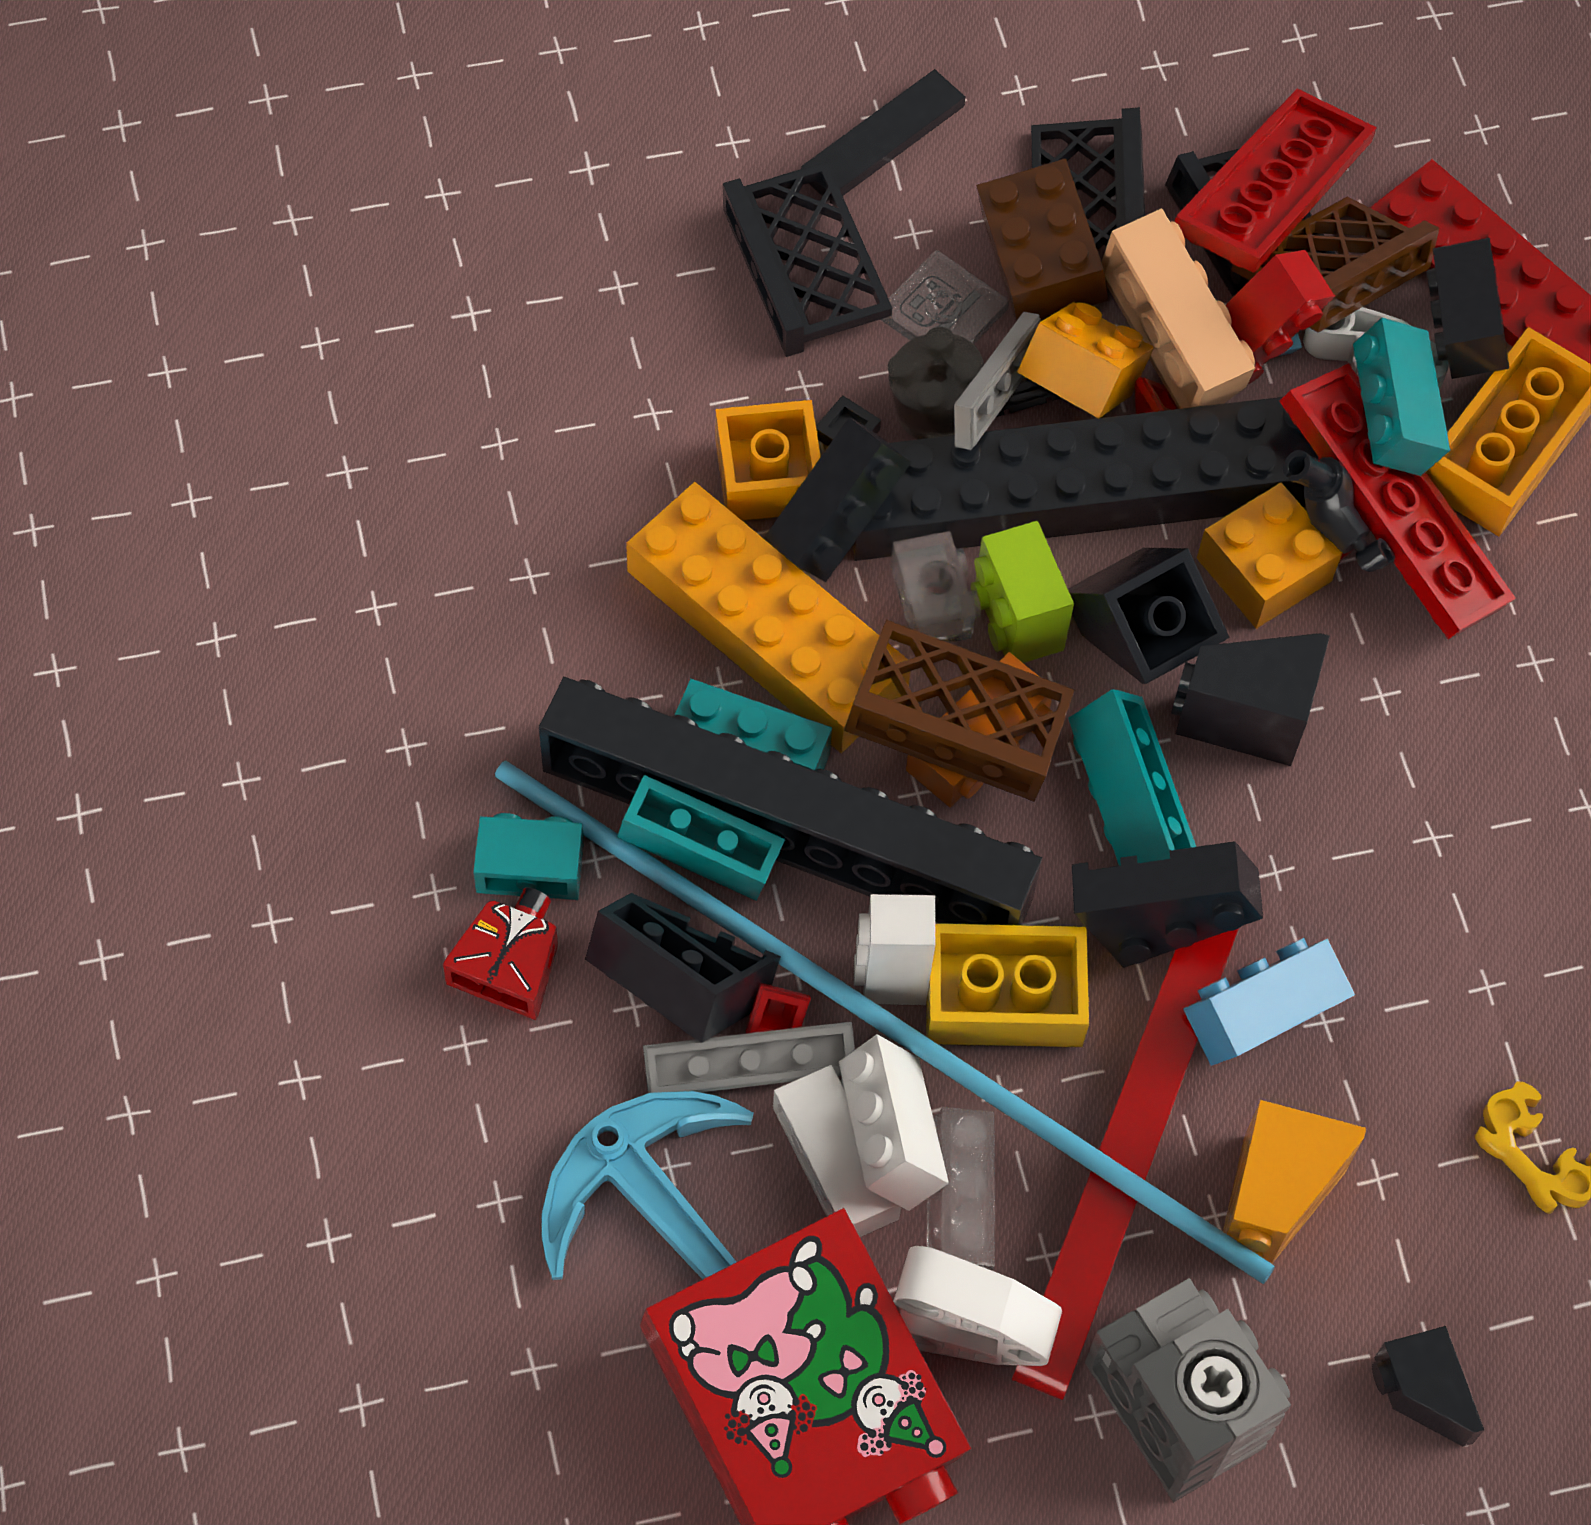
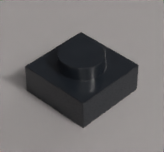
[816,395,881,446]

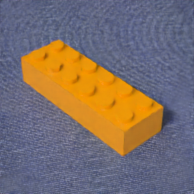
[626,482,911,754]

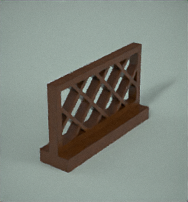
[1232,196,1439,333]
[844,620,1075,802]

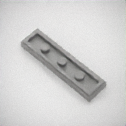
[954,312,1041,450]
[643,1022,855,1093]

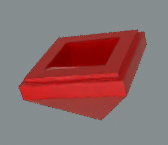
[1135,377,1178,414]
[745,983,811,1033]

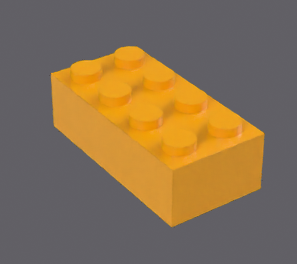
[1426,327,1591,537]

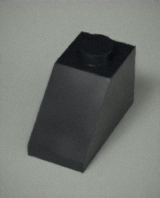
[1372,1326,1484,1447]

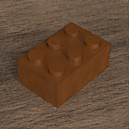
[976,158,1108,321]

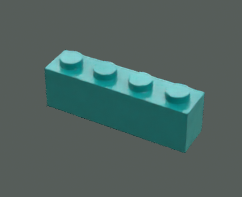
[1068,689,1196,866]

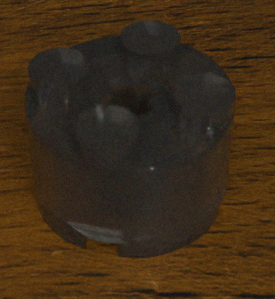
[888,327,984,439]

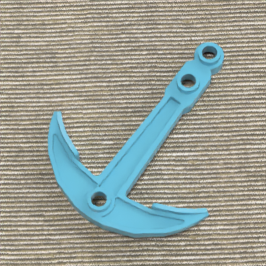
[542,1091,754,1280]

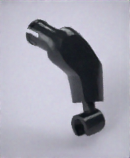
[1283,450,1395,572]

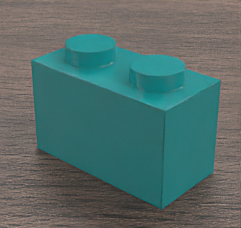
[473,813,584,900]

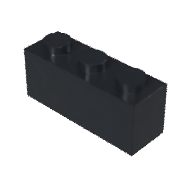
[1426,238,1510,379]
[764,417,911,582]

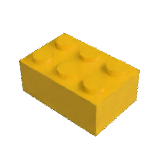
[926,924,1089,1047]

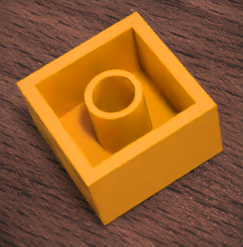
[1017,302,1154,419]
[715,400,821,520]
[1197,482,1342,629]

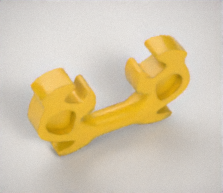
[1475,1081,1591,1214]

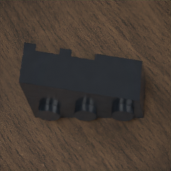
[1072,841,1263,968]
[585,893,781,1043]

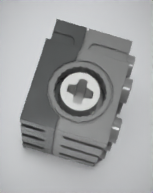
[1085,1278,1291,1503]

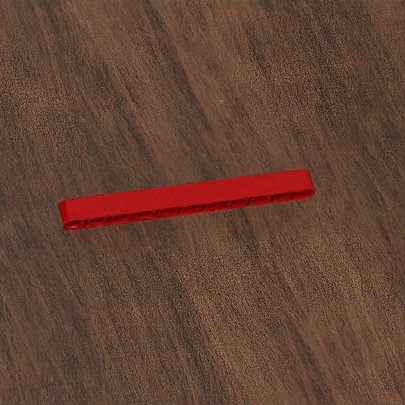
[1012,928,1239,1400]

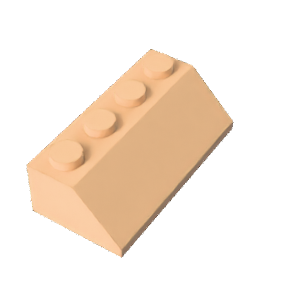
[1101,208,1255,409]

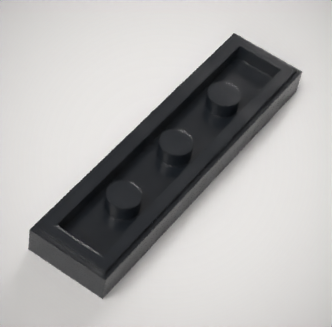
[801,69,966,204]

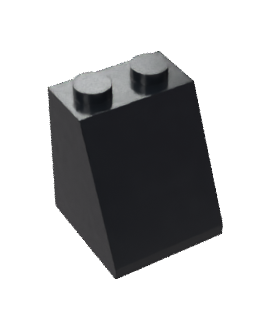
[1068,547,1230,684]
[1171,633,1330,766]

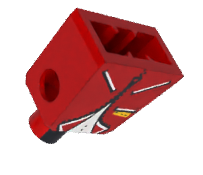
[443,888,558,1020]

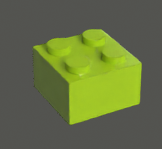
[971,521,1074,663]

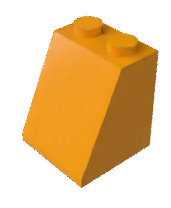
[1223,1100,1366,1264]

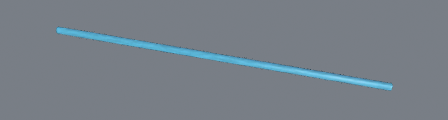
[495,761,1275,1284]

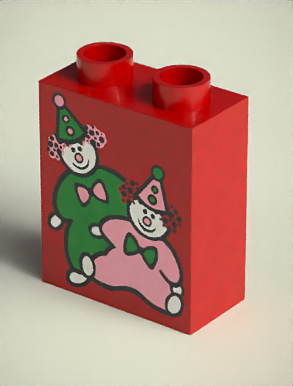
[640,1208,971,1525]

